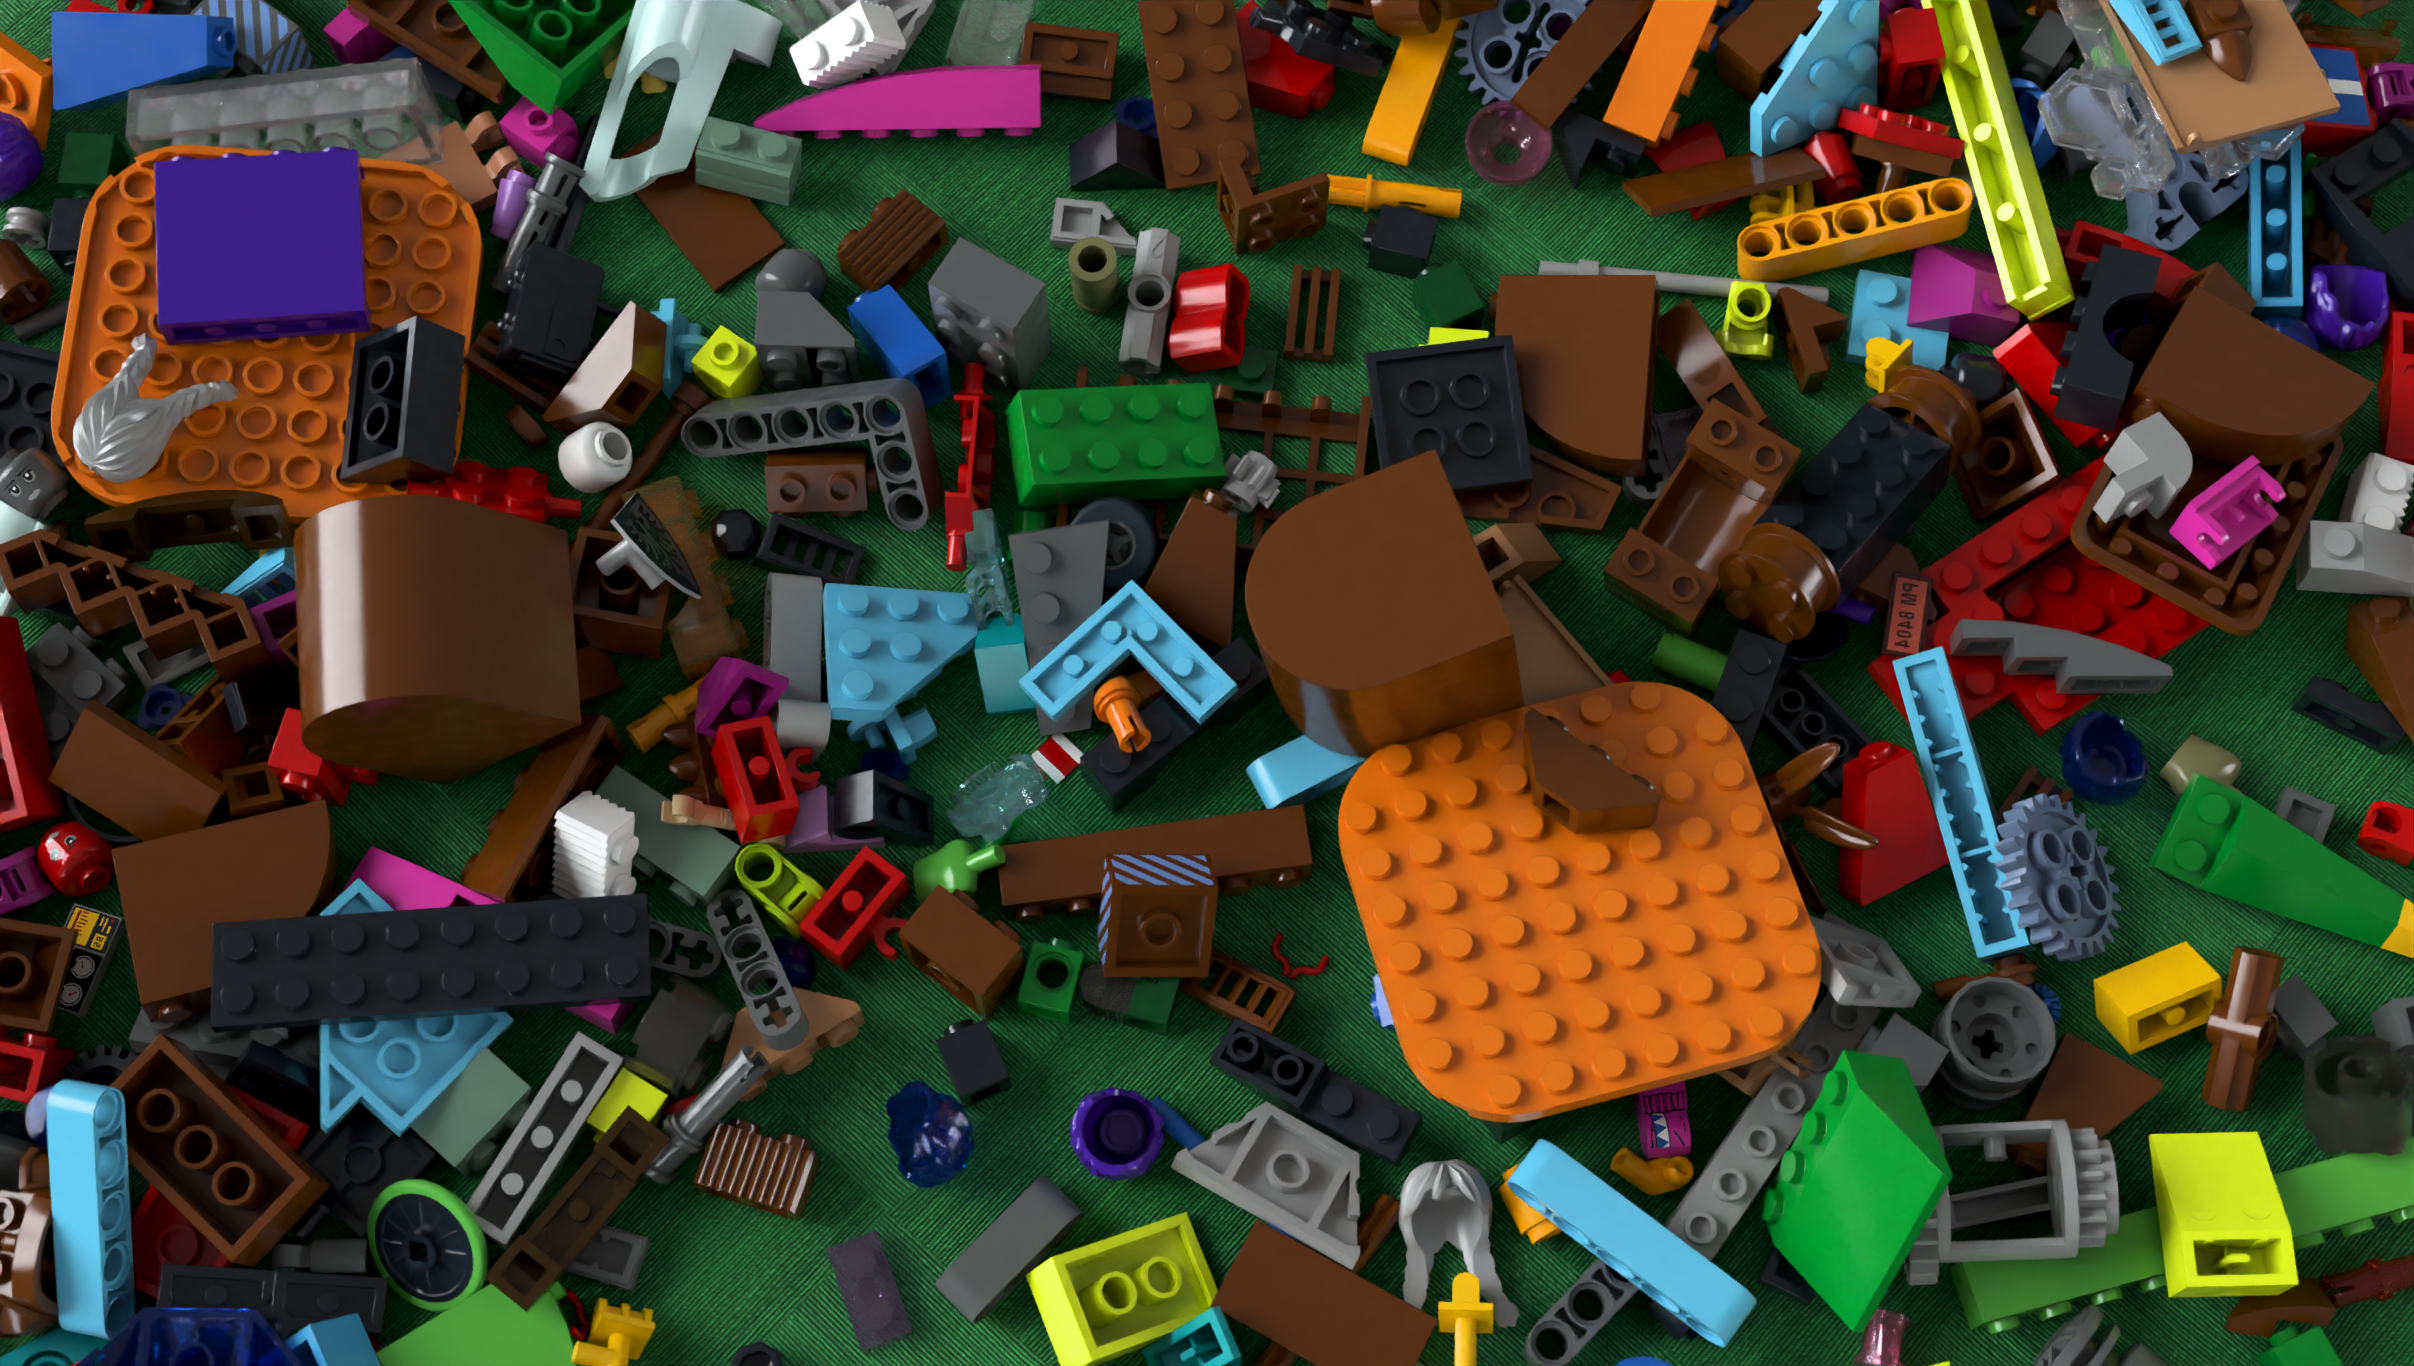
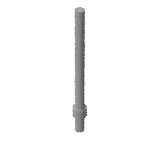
[1538,259,1829,305]

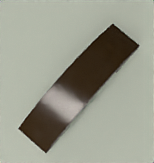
[83,490,295,563]
[484,1105,671,1313]

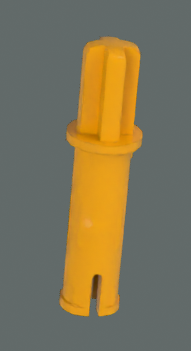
[1327,174,1462,219]

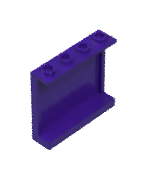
[154,147,372,345]

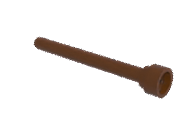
[569,381,713,562]

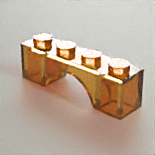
[621,474,750,686]

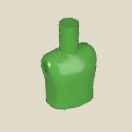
[913,839,1006,904]

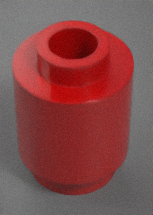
[1802,131,1862,205]

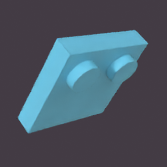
[1844,269,1949,372]

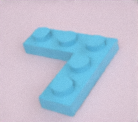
[1018,580,1238,725]

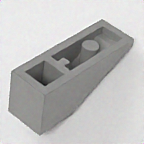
[2296,520,2414,597]

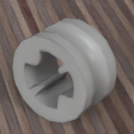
[2,207,51,249]

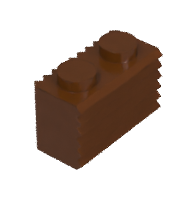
[837,189,948,292]
[693,1118,821,1221]

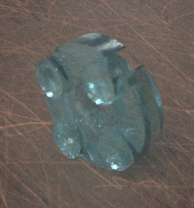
[946,754,1049,842]

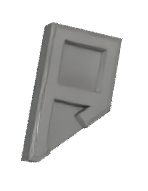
[1050,197,1138,256]

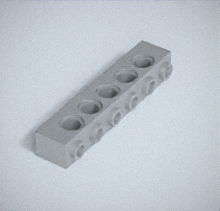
[1664,989,1881,1261]

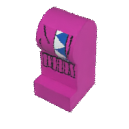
[1633,1081,1691,1159]

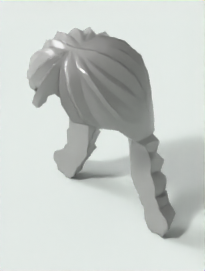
[73,333,239,483]
[1398,1159,1520,1328]

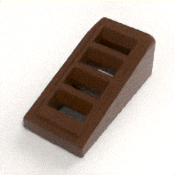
[1180,948,1297,1036]

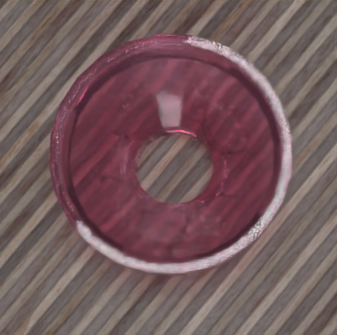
[1465,101,1552,186]

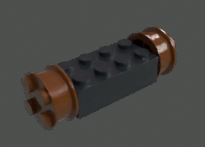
[1718,365,1982,643]

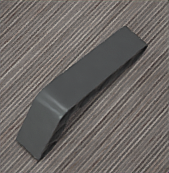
[681,378,944,531]

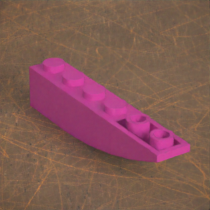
[754,64,1042,139]
[343,846,636,1036]

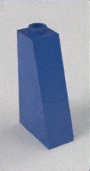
[51,11,237,111]

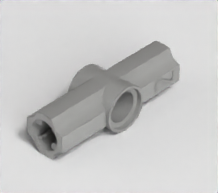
[1118,227,1181,377]

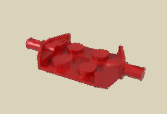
[945,363,998,572]

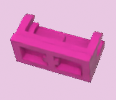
[2169,455,2286,570]

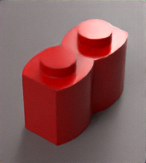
[1166,263,1250,374]

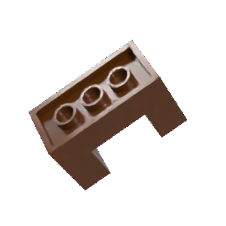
[1603,398,1802,640]

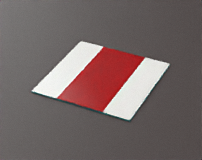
[1030,733,1084,784]

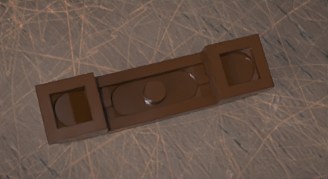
[1510,0,1655,132]

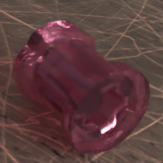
[1853,1309,1911,1366]

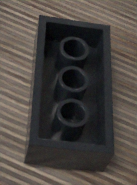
[1760,661,1874,798]

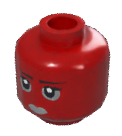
[37,821,115,897]

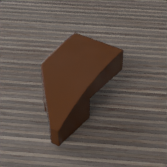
[2225,1277,2335,1338]

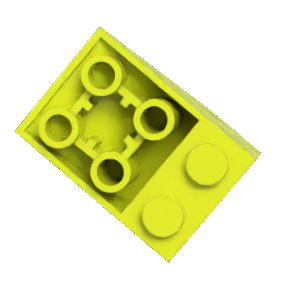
[2148,1132,2299,1298]

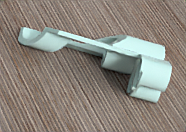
[579,0,783,202]

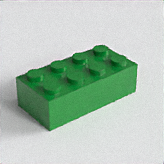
[1005,383,1226,506]

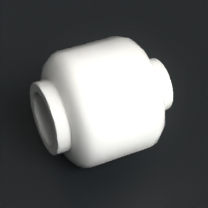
[558,421,633,494]

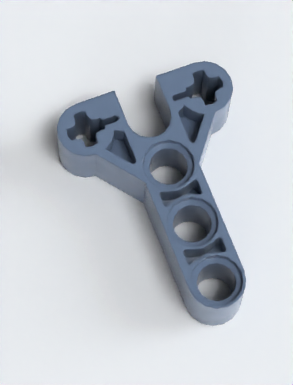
[2065,69,2249,254]

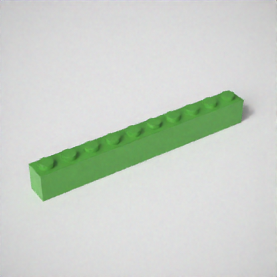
[1949,1136,2414,1335]

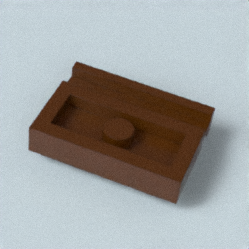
[1020,22,1120,104]

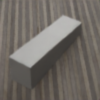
[1949,1176,2050,1232]

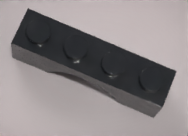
[2049,243,2162,433]
[1080,636,1271,815]

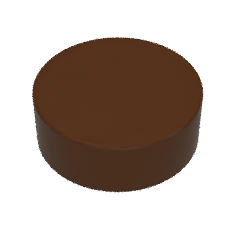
[504,402,551,451]

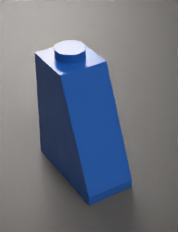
[847,284,953,410]

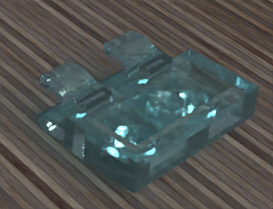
[965,508,1015,630]

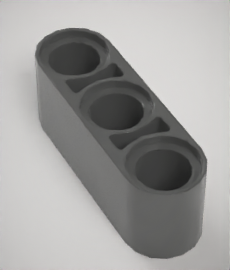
[935,1175,1084,1324]
[1522,1258,1639,1366]

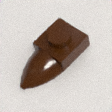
[2184,0,2253,81]

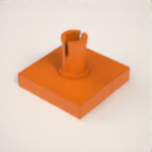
[0,31,53,151]

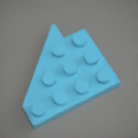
[319,878,514,1137]

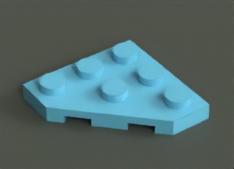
[1750,0,1879,158]
[823,583,978,722]

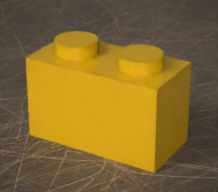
[2093,941,2222,1055]

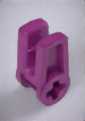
[2366,62,2414,125]
[0,845,57,915]

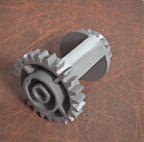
[1904,1119,2119,1285]

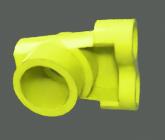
[1715,281,1774,360]

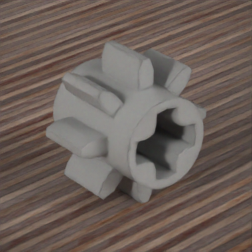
[1220,450,1280,513]

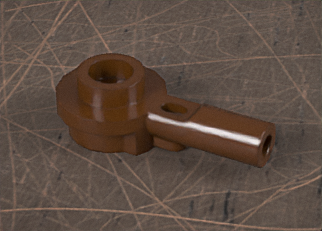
[1933,953,2039,1002]

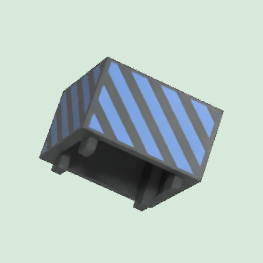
[189,0,323,115]

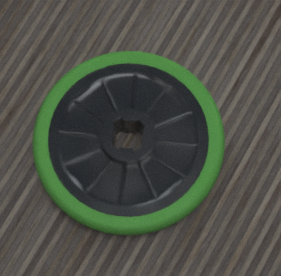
[367,1179,488,1312]

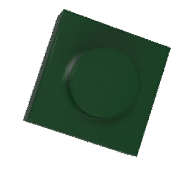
[1224,346,1279,401]

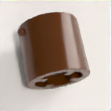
[0,238,52,325]

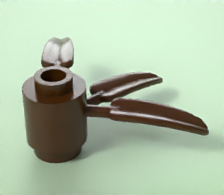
[1756,742,1879,913]

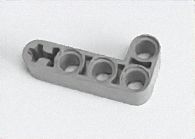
[762,572,831,764]

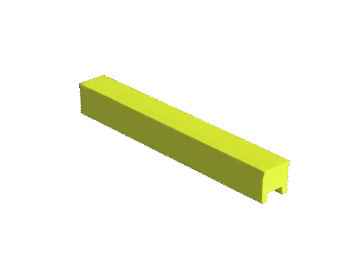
[1921,0,2075,321]

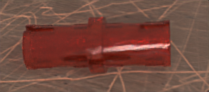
[2319,1253,2414,1310]

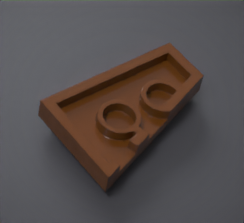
[1454,444,1623,535]

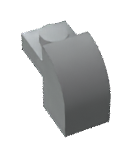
[2093,412,2193,523]

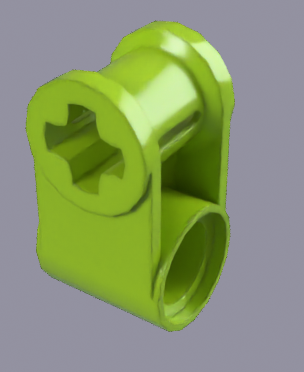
[735,843,827,940]

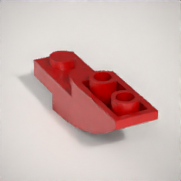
[2054,220,2197,321]
[2377,297,2414,466]

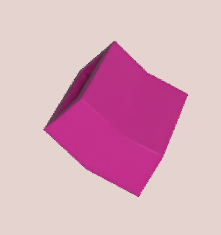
[323,8,396,77]

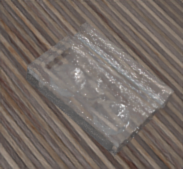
[945,0,1037,66]

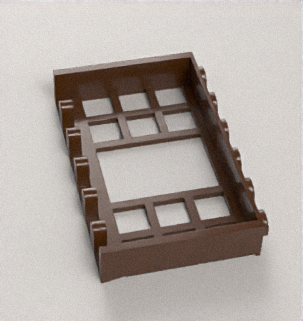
[1056,365,1371,571]

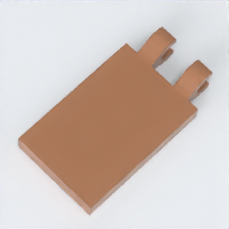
[381,110,525,214]

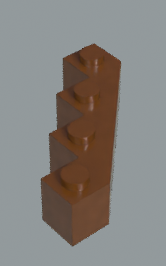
[0,529,275,684]

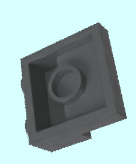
[25,622,138,761]

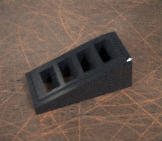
[752,512,866,588]

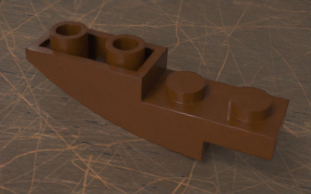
[1658,298,1785,440]

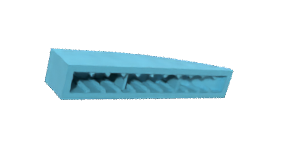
[1892,646,2037,964]

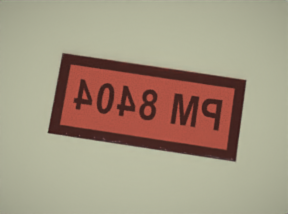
[1881,571,1933,657]

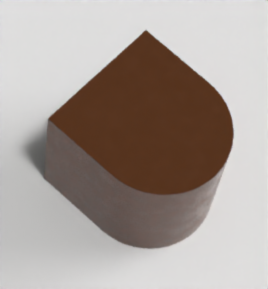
[1245,449,1524,758]
[293,495,582,785]

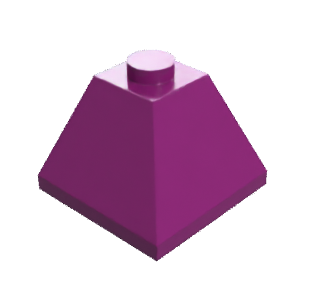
[1907,243,2020,347]

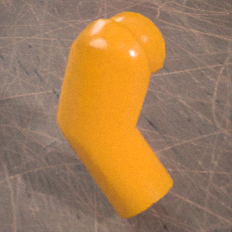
[1610,1147,1694,1195]

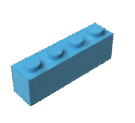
[2247,129,2303,331]

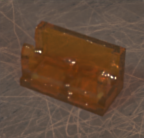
[2294,11,2401,70]

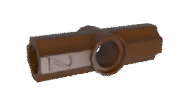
[2200,946,2285,1113]

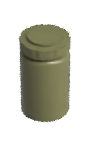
[1068,237,1120,315]

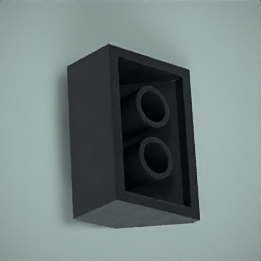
[340,316,465,485]

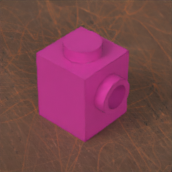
[499,96,581,170]

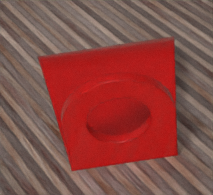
[1644,121,1743,221]

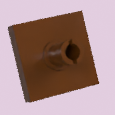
[1850,132,1954,195]

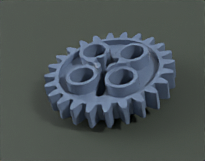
[1454,0,1603,122]
[1994,793,2121,963]

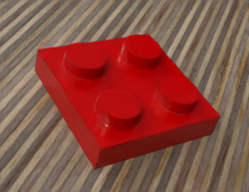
[1836,102,1965,160]

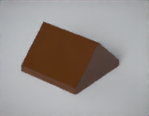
[1953,388,2062,524]

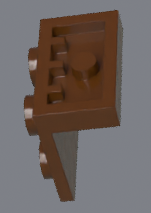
[1216,155,1330,255]

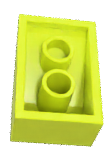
[1025,1212,1218,1366]

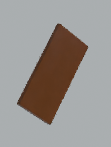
[616,128,786,294]
[1622,145,1826,217]
[1210,1220,1438,1366]

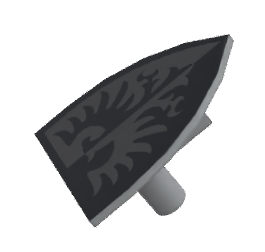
[596,492,702,600]

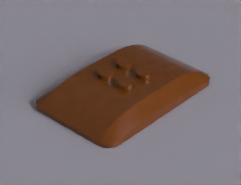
[2070,420,2344,636]

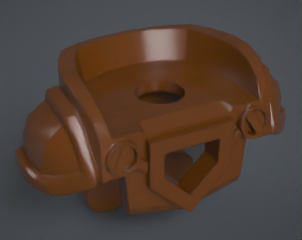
[0,1146,59,1340]

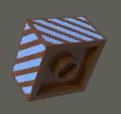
[1097,853,1219,977]

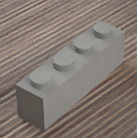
[466,1031,625,1250]

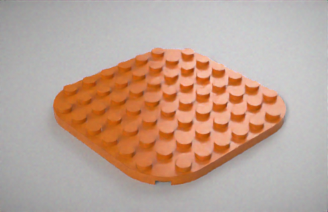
[51,145,484,524]
[1338,681,1822,1123]

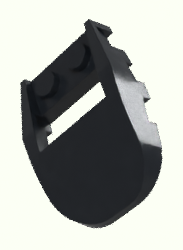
[2302,118,2414,312]

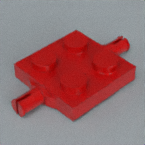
[406,461,581,523]

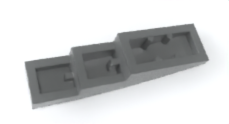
[1949,619,2173,694]

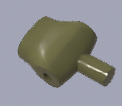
[2159,734,2248,800]

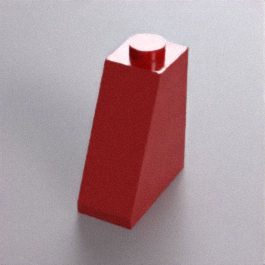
[1237,0,1335,120]
[1992,322,2127,450]
[1837,741,1950,907]

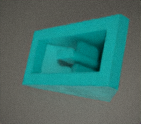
[974,614,1037,716]
[1142,1306,1242,1366]

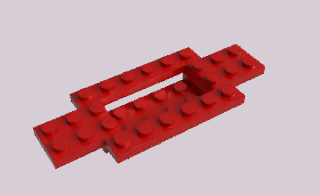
[1867,452,2212,737]

